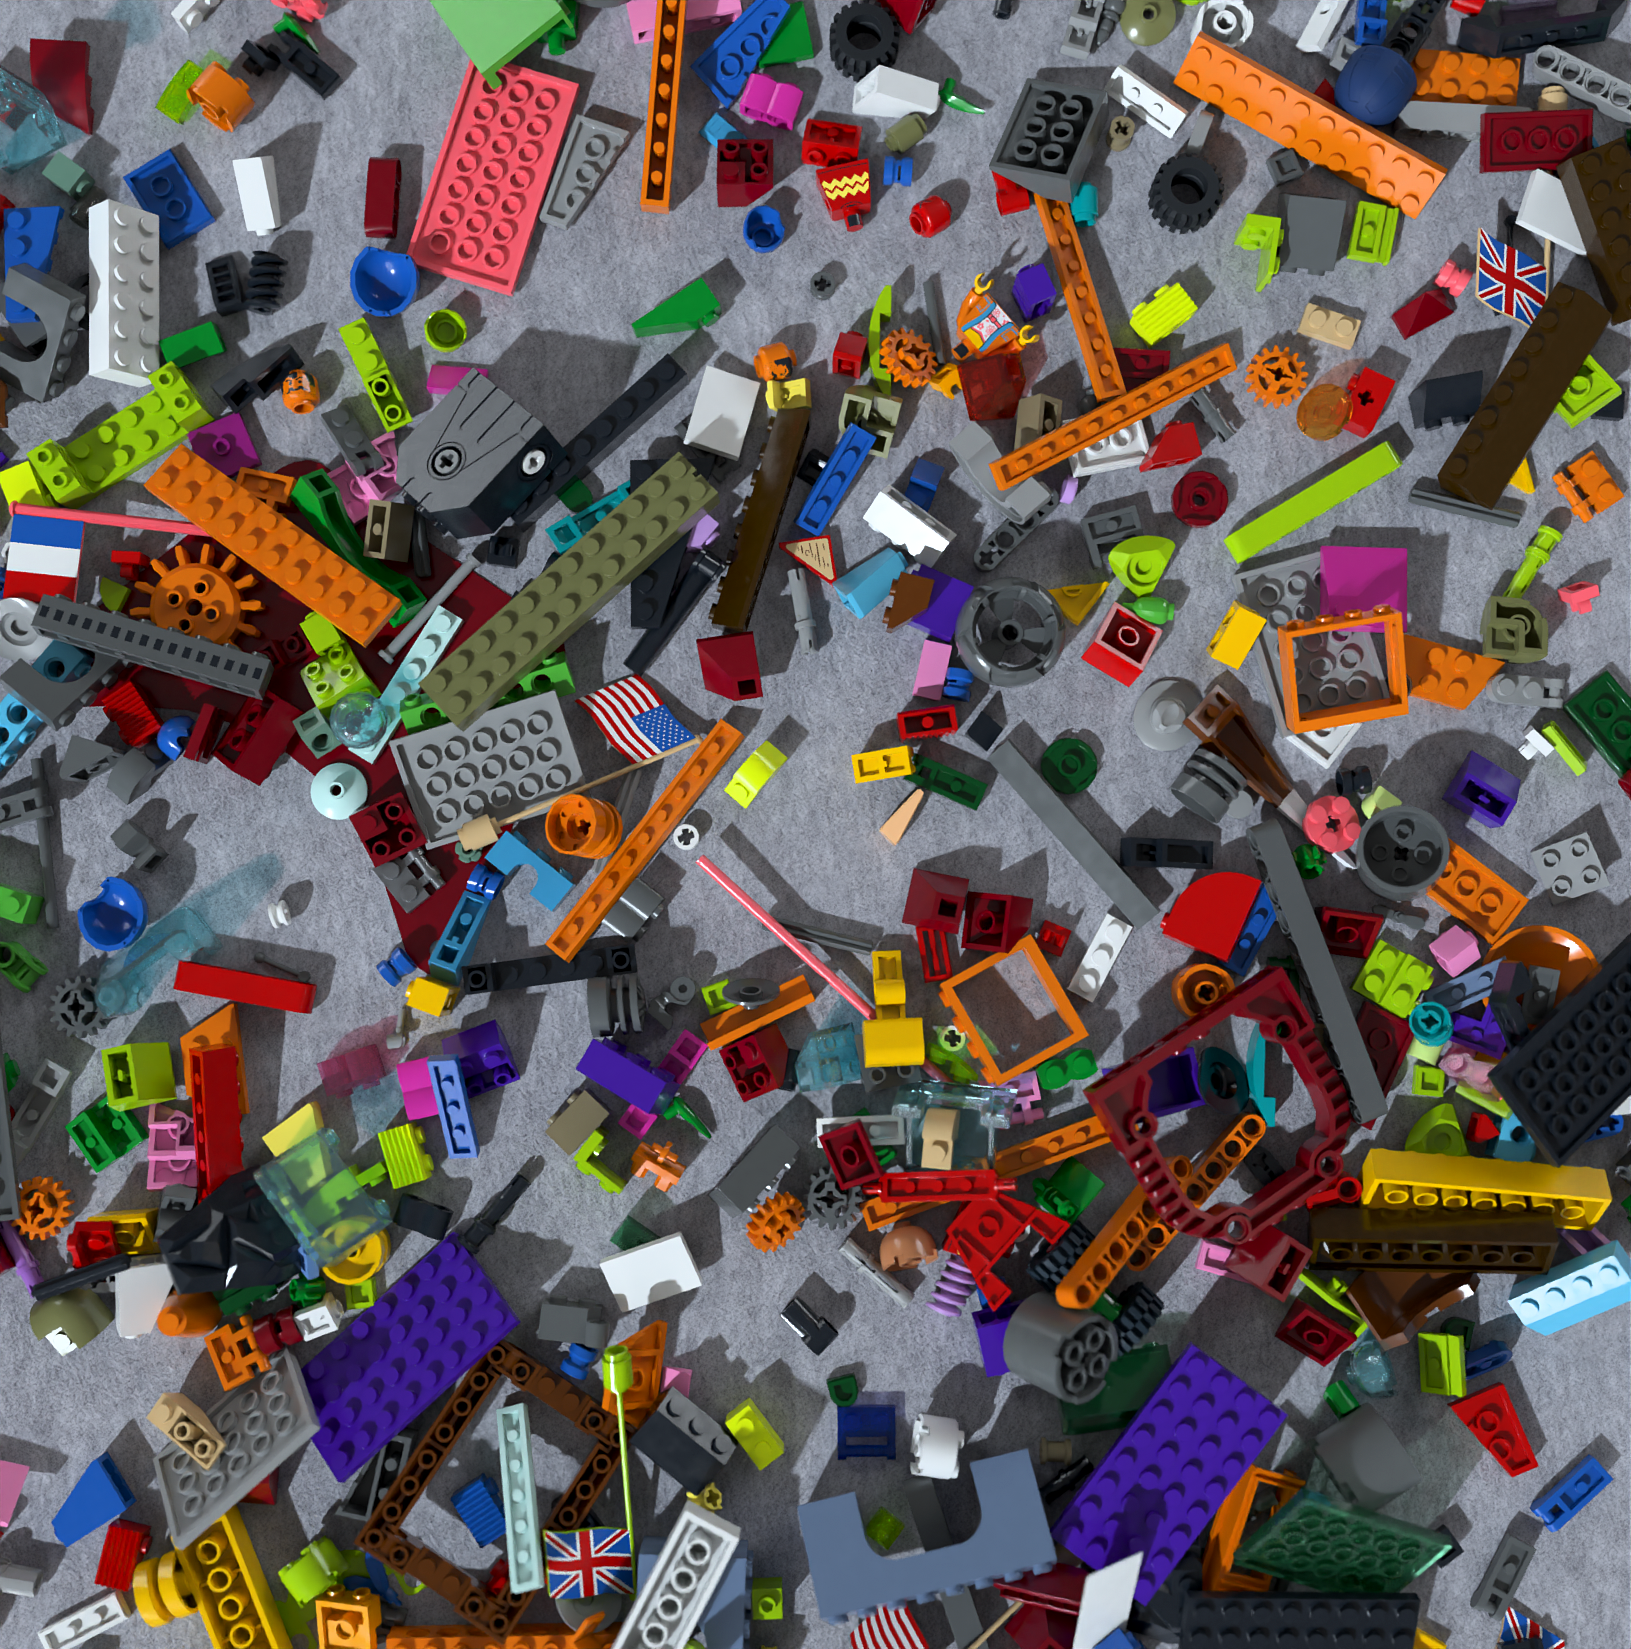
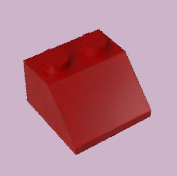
[1081,602,1163,687]

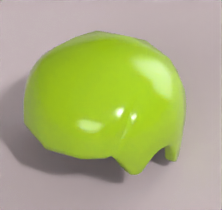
[424,309,467,353]

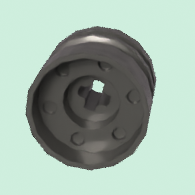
[1169,748,1247,824]
[587,973,646,1038]

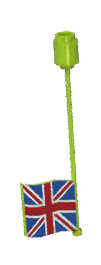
[543,1345,637,1601]

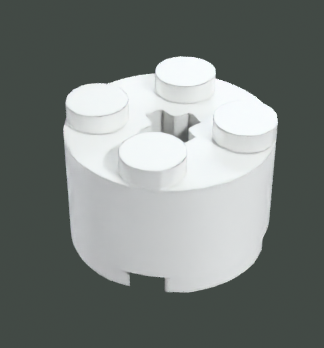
[1191,0,1253,53]
[910,1413,964,1480]

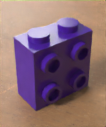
[907,564,974,643]
[971,1298,1027,1378]

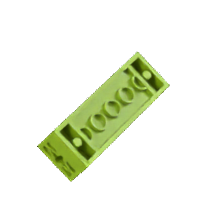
[26,361,216,509]

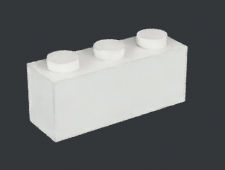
[863,484,957,568]

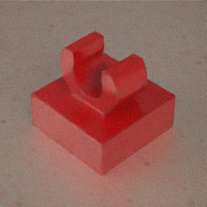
[111,550,150,581]
[1035,920,1071,957]

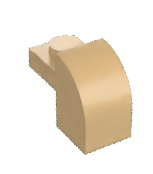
[921,1106,961,1170]

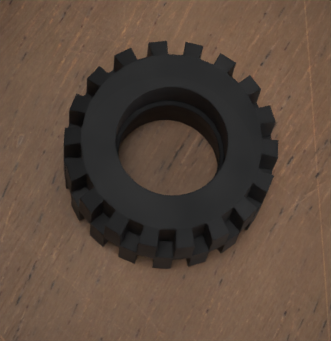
[829,0,900,82]
[1148,153,1224,234]

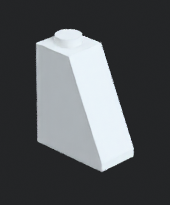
[852,65,940,120]
[232,156,281,236]
[115,1254,173,1339]

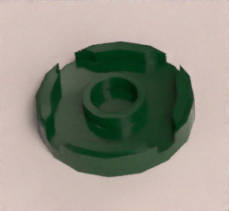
[1040,738,1097,795]

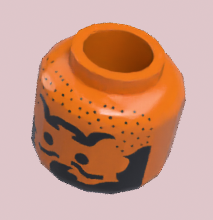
[753,342,797,382]
[281,369,320,414]

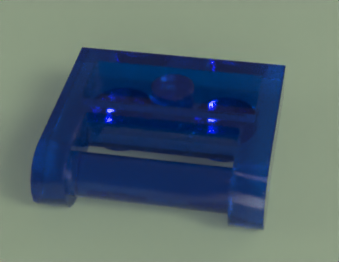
[837,1404,896,1460]

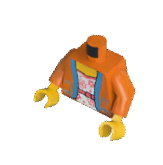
[951,272,1040,364]

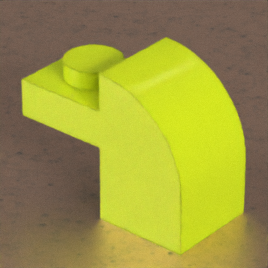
[724,740,788,809]

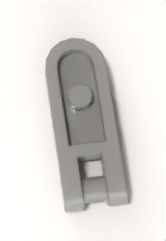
[1485,674,1565,709]

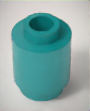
[1070,182,1098,227]

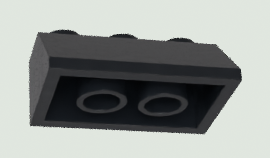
[628,1386,739,1496]

